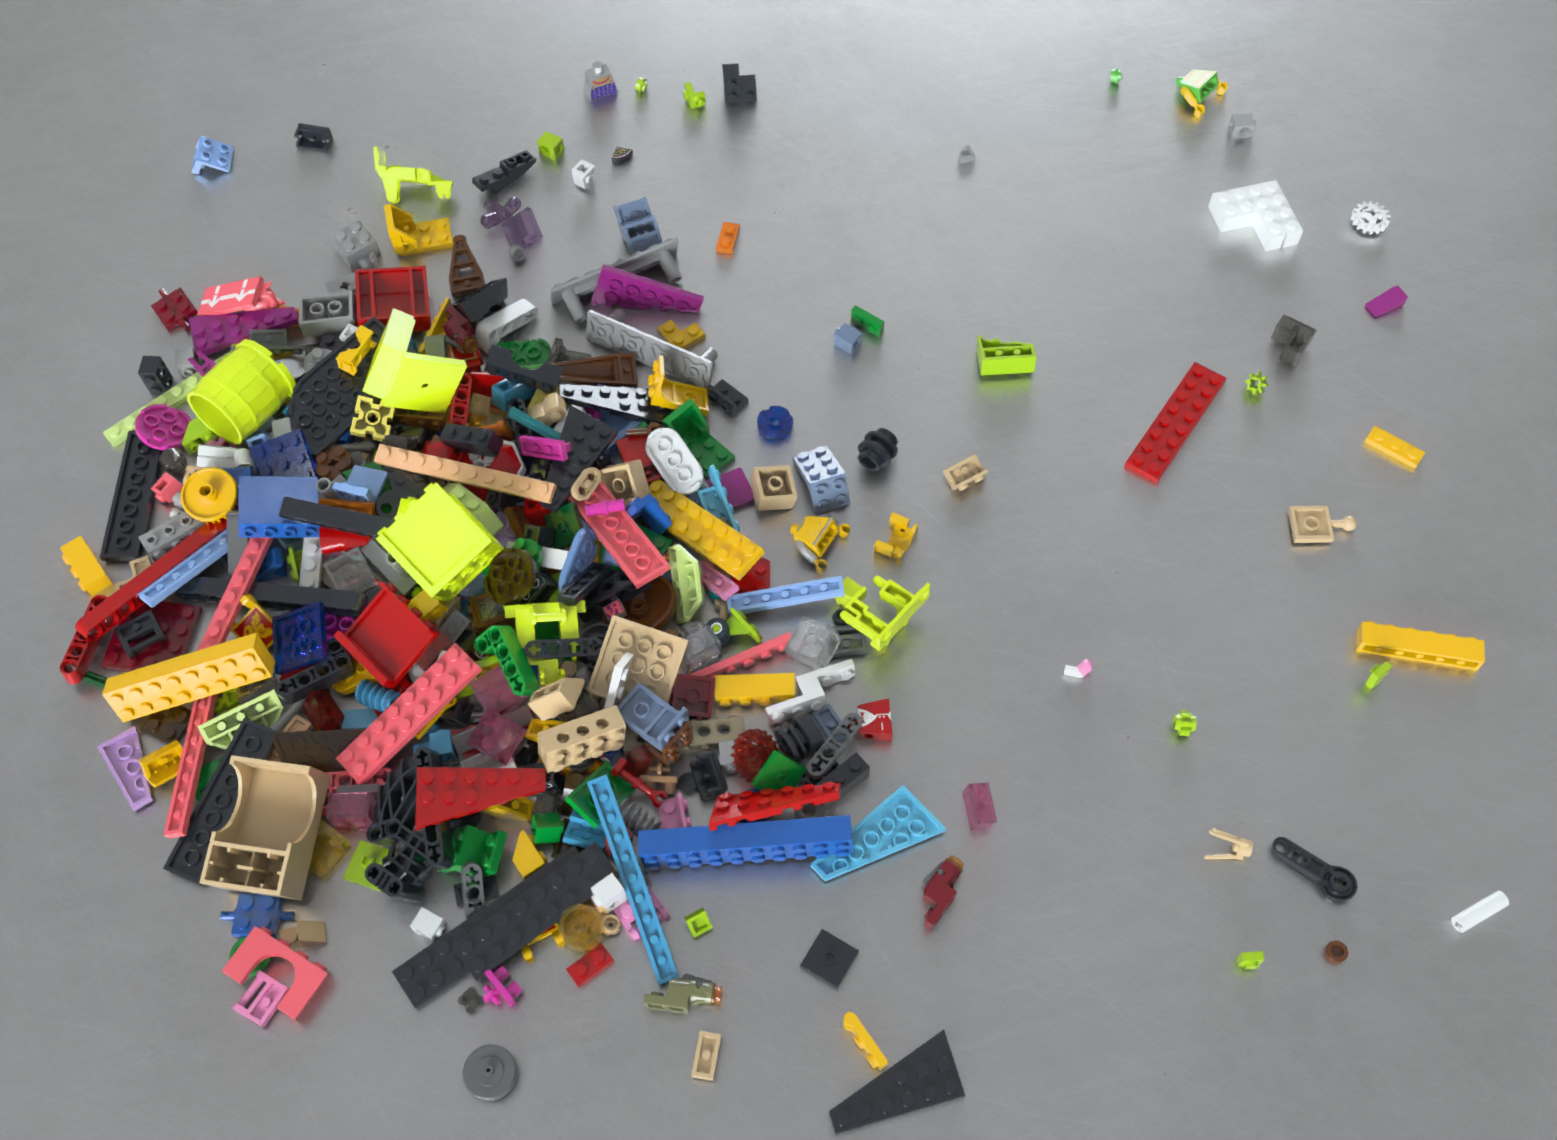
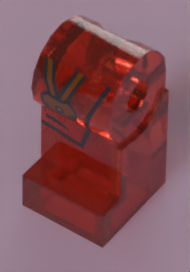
[624,744,653,778]

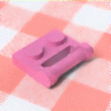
[613,886,670,941]
[232,970,289,1028]

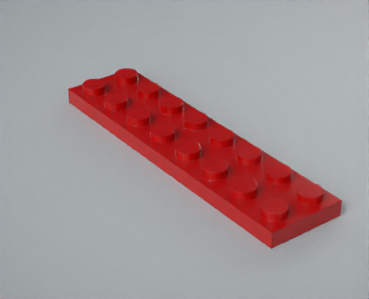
[1125,362,1227,483]

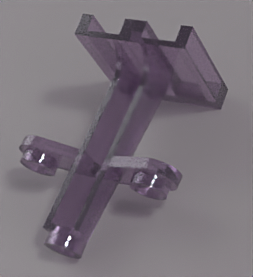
[480,197,543,248]

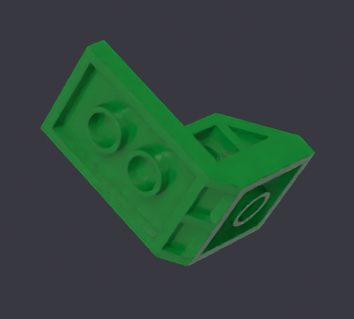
[663,399,735,480]

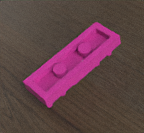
[519,435,572,461]

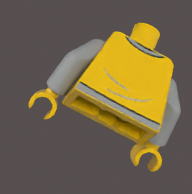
[790,514,850,573]

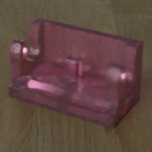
[962,782,997,831]

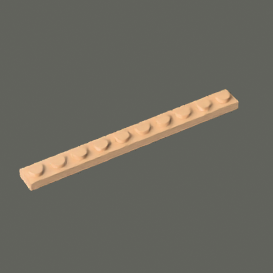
[374,444,557,504]

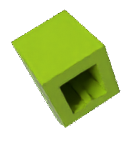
[182,417,219,456]

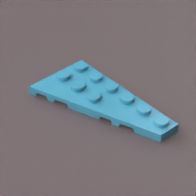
[811,785,946,882]

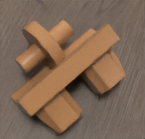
[640,761,679,794]

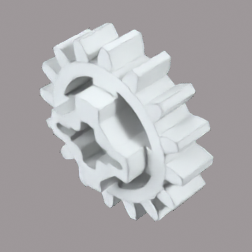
[1351,201,1391,235]

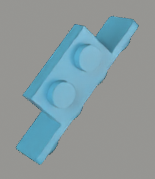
[696,465,740,532]

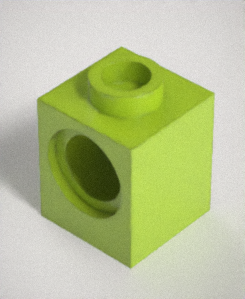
[537,131,565,160]

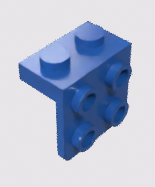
[626,493,672,535]

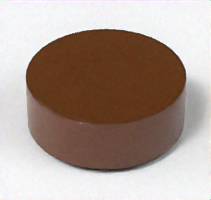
[1324,940,1348,964]

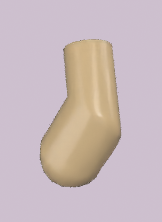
[714,599,729,621]

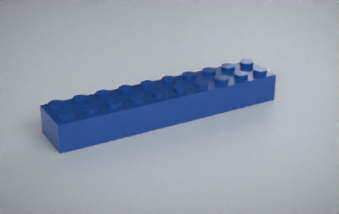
[638,815,854,871]

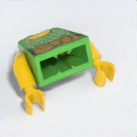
[1176,70,1228,117]

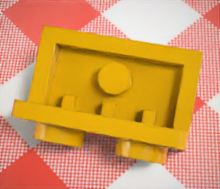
[139,740,183,787]

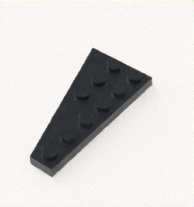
[540,405,618,514]
[829,1030,965,1135]

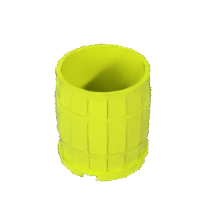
[187,339,296,445]

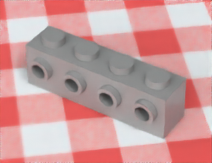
[138,511,206,562]

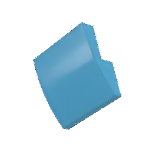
[563,809,606,852]

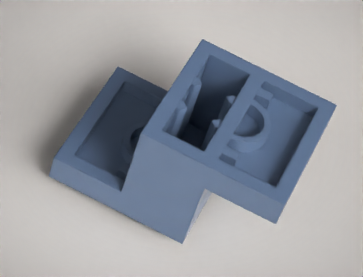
[613,197,663,256]

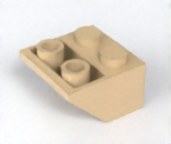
[528,678,585,721]

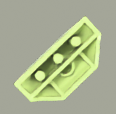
[443,483,504,536]
[668,545,705,624]
[197,689,283,750]

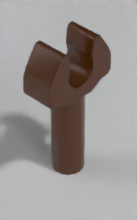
[627,422,662,436]

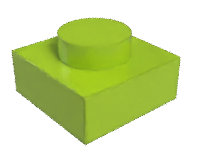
[684,907,713,938]
[1236,951,1265,969]

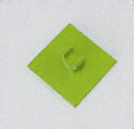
[343,840,397,891]

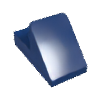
[256,547,287,582]

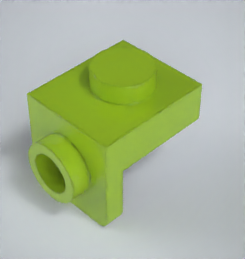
[682,82,706,108]

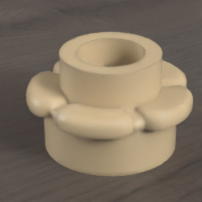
[600,914,621,935]

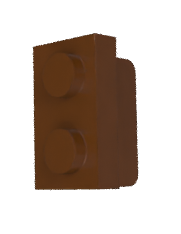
[648,720,694,766]

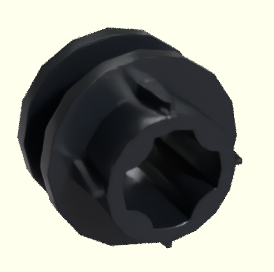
[857,428,899,471]

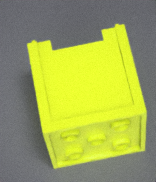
[376,483,505,603]

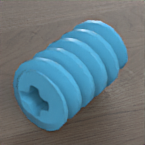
[355,679,401,713]

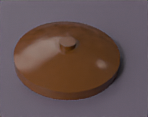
[601,576,677,630]

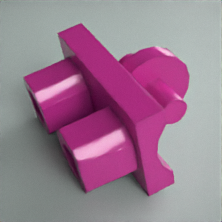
[483,965,523,1008]

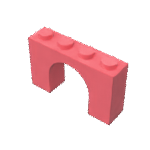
[222,926,329,1021]

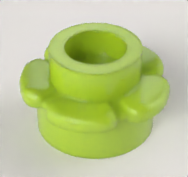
[635,77,648,93]

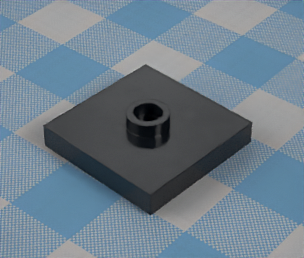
[800,929,859,989]

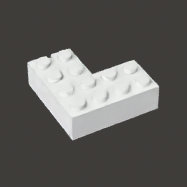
[1208,180,1303,251]

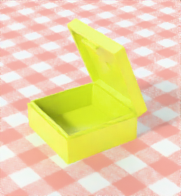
[362,308,467,414]

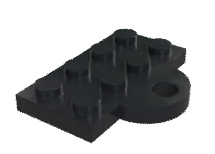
[376,470,430,520]

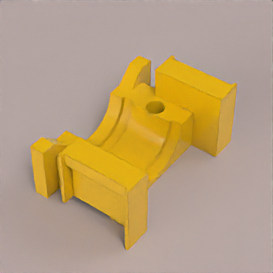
[336,325,377,376]
[873,511,918,565]

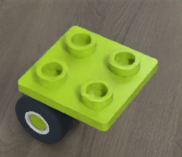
[705,607,763,648]

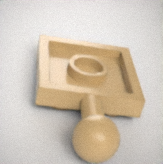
[1288,506,1357,543]

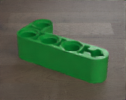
[474,625,539,696]

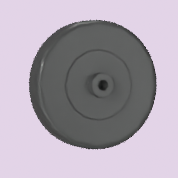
[462,1044,518,1101]

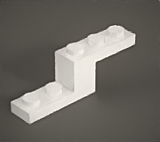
[765,659,855,725]

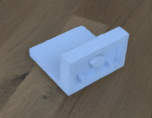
[192,135,233,174]
[332,465,388,504]

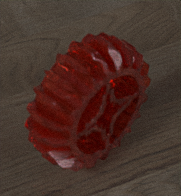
[730,728,780,783]

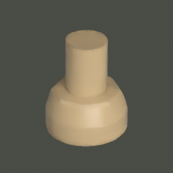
[558,660,576,677]

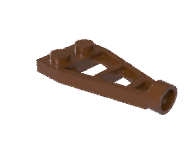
[449,235,485,297]

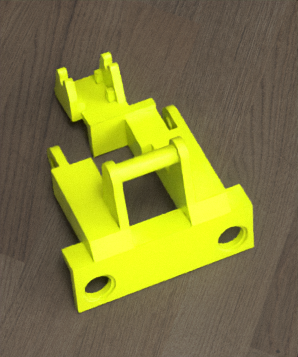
[373,147,454,204]
[835,576,931,651]
[503,600,586,688]

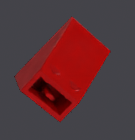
[616,435,666,486]

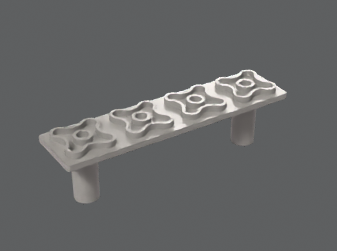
[551,238,682,323]
[586,308,718,388]
[316,474,418,596]

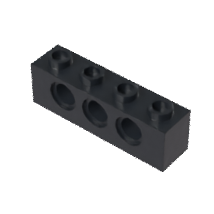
[578,569,653,624]

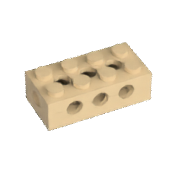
[538,705,626,773]

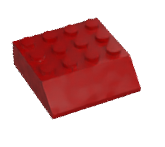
[355,266,431,332]

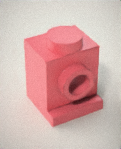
[151,472,183,504]

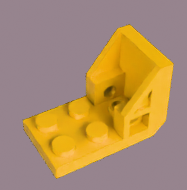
[384,204,453,257]

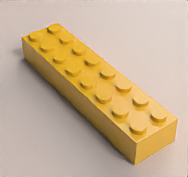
[102,633,275,722]

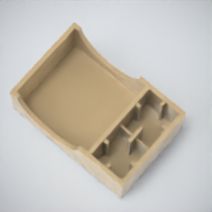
[199,755,331,901]

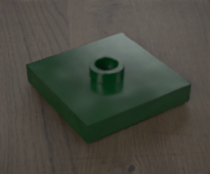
[544,502,583,550]

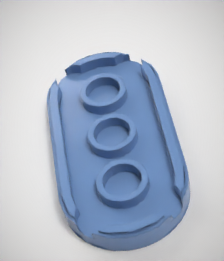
[558,528,598,593]

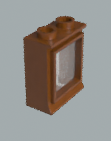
[467,593,520,636]

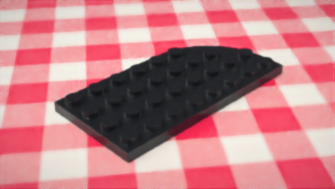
[288,316,417,457]

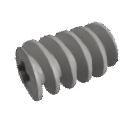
[619,798,662,836]

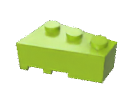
[976,335,1036,376]

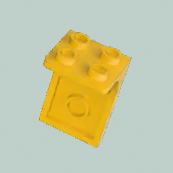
[647,355,709,416]

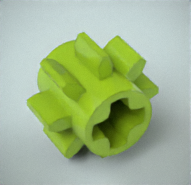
[1245,372,1269,395]
[1173,710,1196,736]

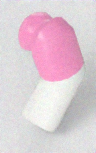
[1064,659,1093,678]

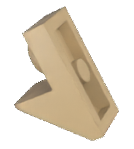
[280,920,327,951]

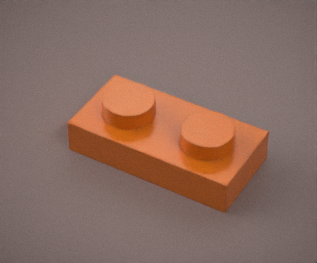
[716,222,740,254]

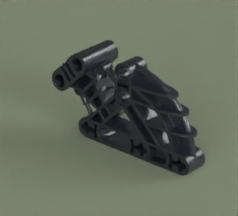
[365,746,454,903]

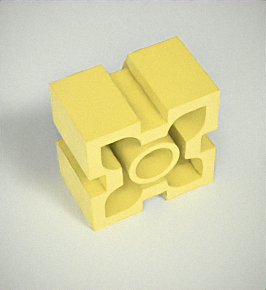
[350,395,395,443]

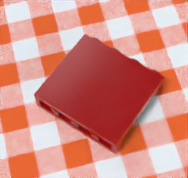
[334,581,440,689]

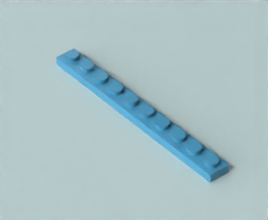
[587,774,680,985]

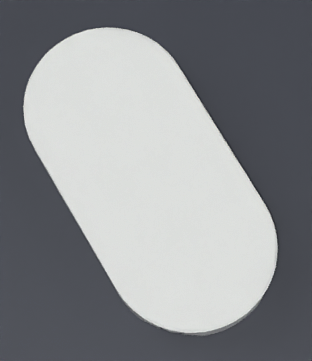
[646,427,704,495]

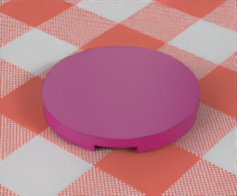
[135,404,192,451]

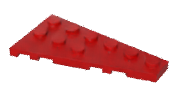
[415,767,546,831]
[708,782,841,831]

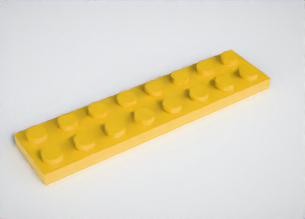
[648,479,765,581]

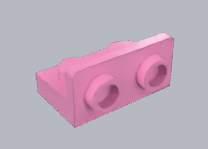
[659,793,691,829]

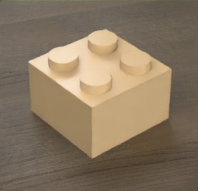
[599,459,650,504]
[750,465,797,511]

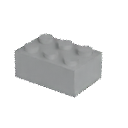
[299,290,358,338]

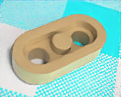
[571,467,601,501]

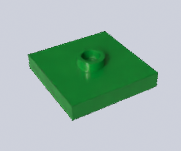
[751,750,807,790]

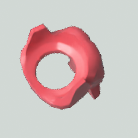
[243,281,287,312]

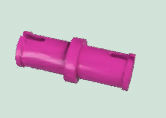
[585,498,626,517]

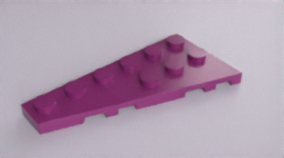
[590,264,704,313]
[189,307,299,358]

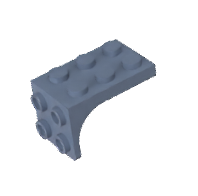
[792,446,850,514]
[617,682,690,752]

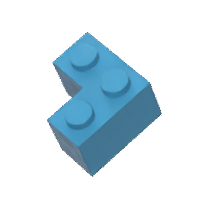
[413,729,460,767]

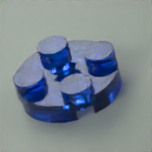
[757,406,793,441]

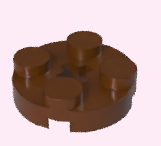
[315,446,354,482]

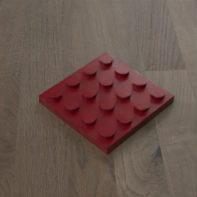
[101,602,203,672]

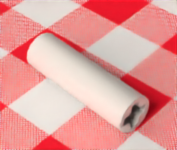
[1451,890,1509,933]

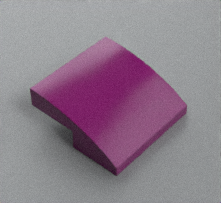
[706,467,754,509]

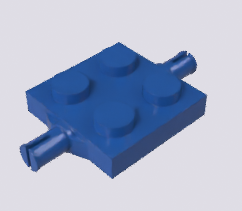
[220,894,295,937]

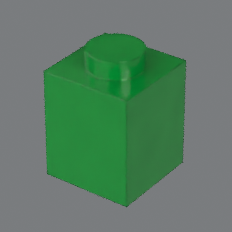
[530,812,564,844]

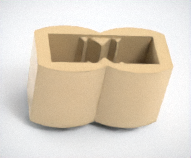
[528,392,567,427]

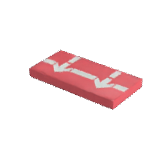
[197,276,264,317]

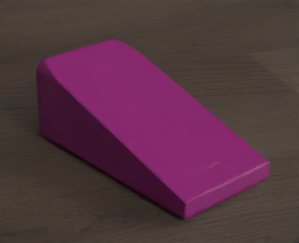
[1365,285,1408,318]

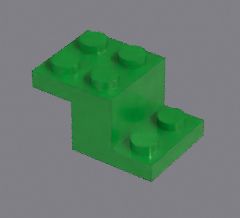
[438,825,507,877]

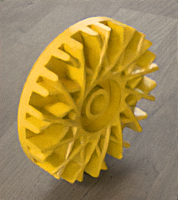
[181,467,239,524]

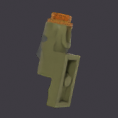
[643,973,722,1013]

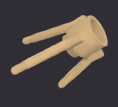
[1204,828,1253,860]

